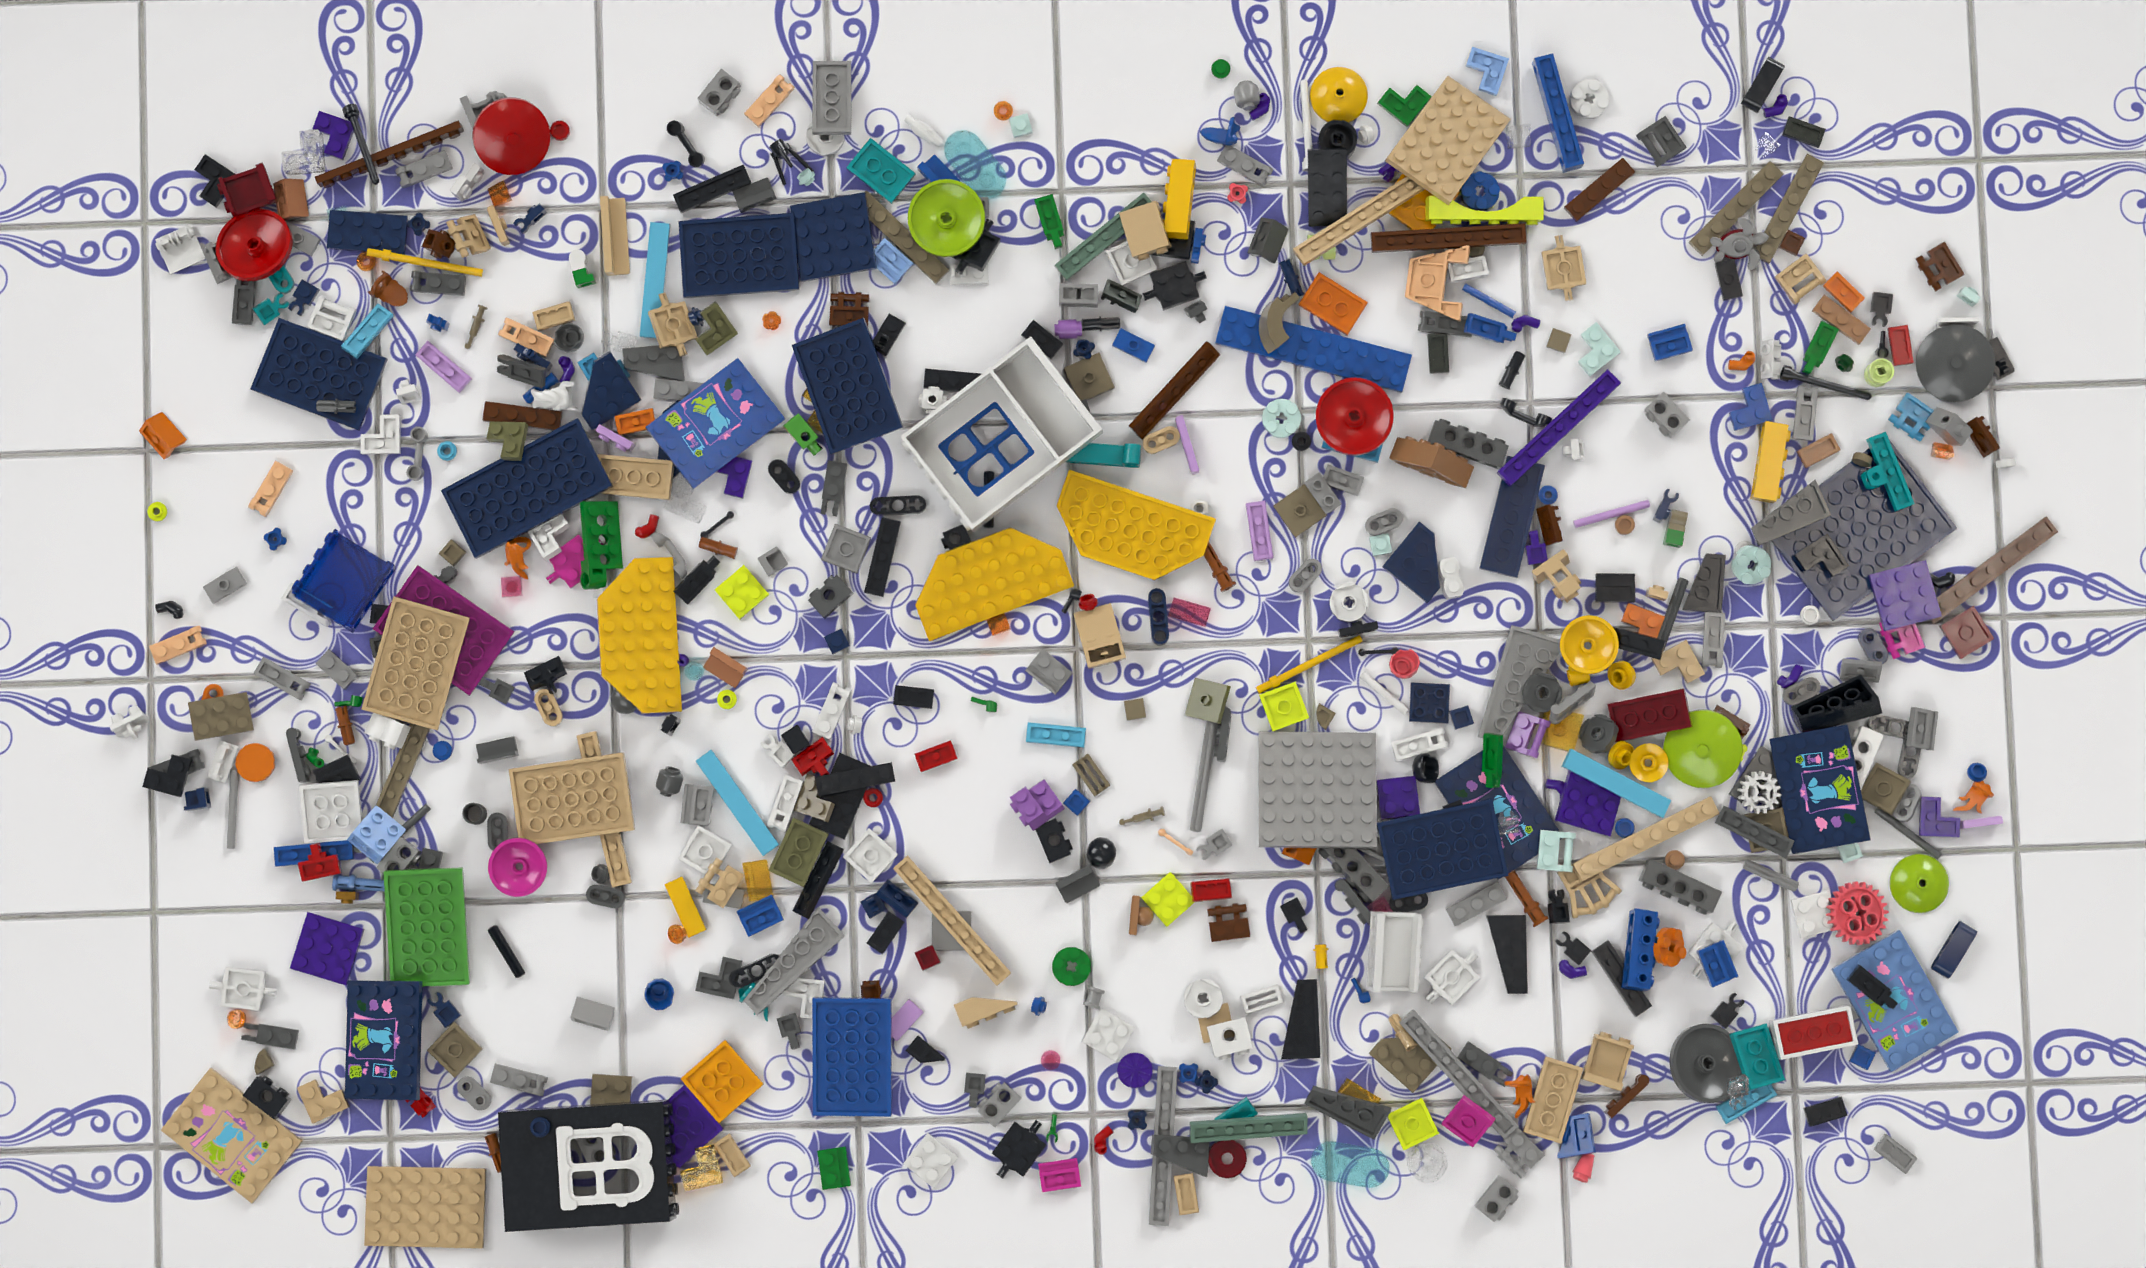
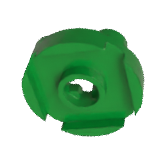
[1052,947,1091,986]

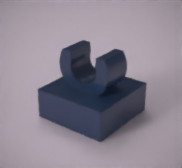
[860,893,887,919]

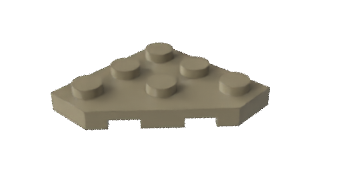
[1369,1038,1452,1093]

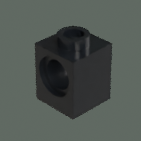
[941,524,971,550]

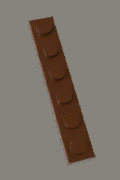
[1129,341,1220,440]

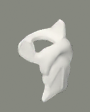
[531,381,578,411]

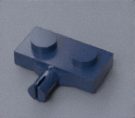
[514,343,553,372]

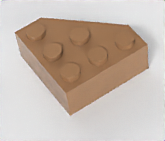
[1389,436,1474,488]

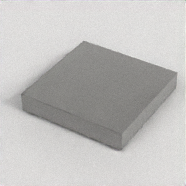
[821,524,871,574]
[932,911,971,950]

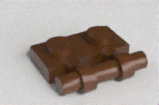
[1916,241,1965,292]
[829,292,869,326]
[1207,903,1250,942]

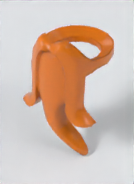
[504,537,531,580]
[1953,781,1994,814]
[1504,1074,1535,1118]

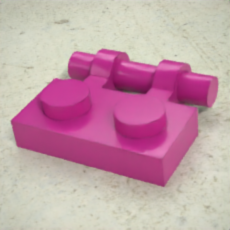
[1879,622,1925,659]

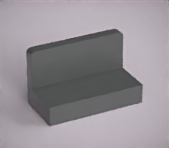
[733,178,776,213]
[1247,217,1288,263]
[476,736,519,764]
[1055,865,1100,903]

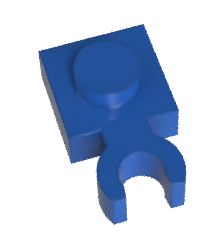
[1191,228,1206,264]
[426,313,450,332]

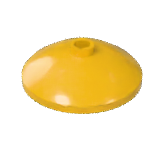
[1310,67,1368,122]
[1560,615,1619,674]

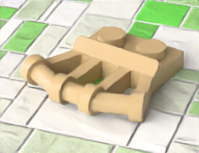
[1557,853,1622,918]

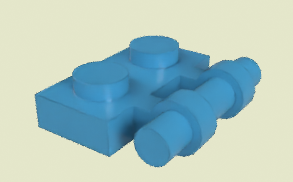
[1888,392,1934,442]

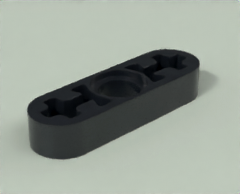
[870,495,926,516]
[729,954,779,988]

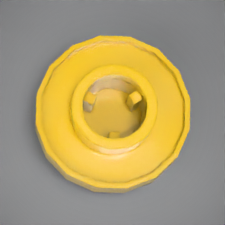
[1607,661,1636,690]
[1608,741,1634,770]

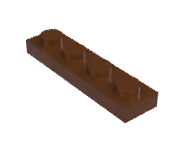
[1564,158,1635,222]
[482,401,563,430]

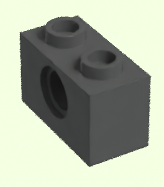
[808,575,854,619]

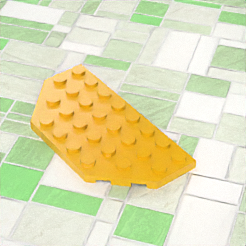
[1057,470,1216,580]
[915,527,1074,641]
[597,557,682,714]

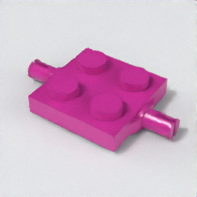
[546,534,604,589]

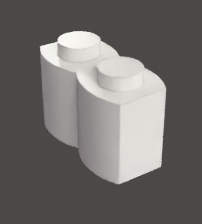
[1438,557,1464,600]
[364,713,411,750]

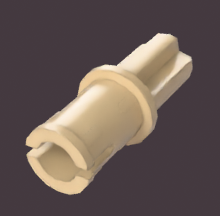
[1388,1014,1417,1051]

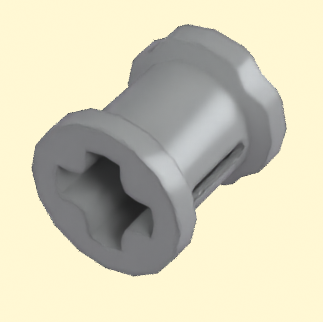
[1083,986,1105,1009]

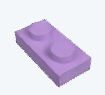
[596,424,635,452]

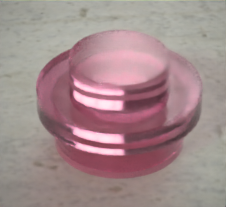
[1041,1050,1060,1070]

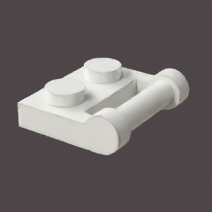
[307,296,357,342]

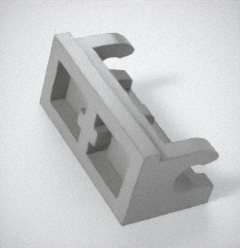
[570,997,615,1031]

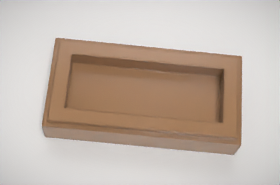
[1796,433,1841,469]

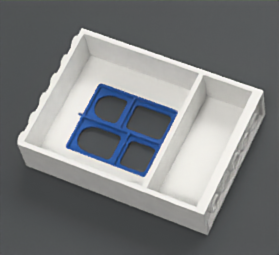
[901,337,1103,532]

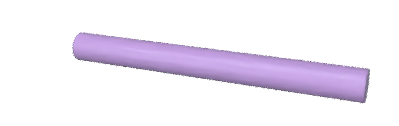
[1573,500,1650,528]

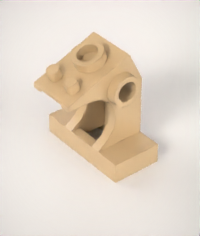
[1532,549,1581,602]

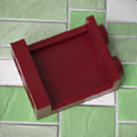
[217,162,278,217]

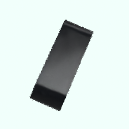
[1741,56,1785,113]

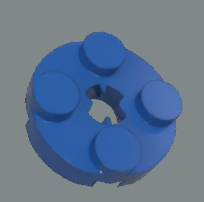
[1461,171,1500,211]

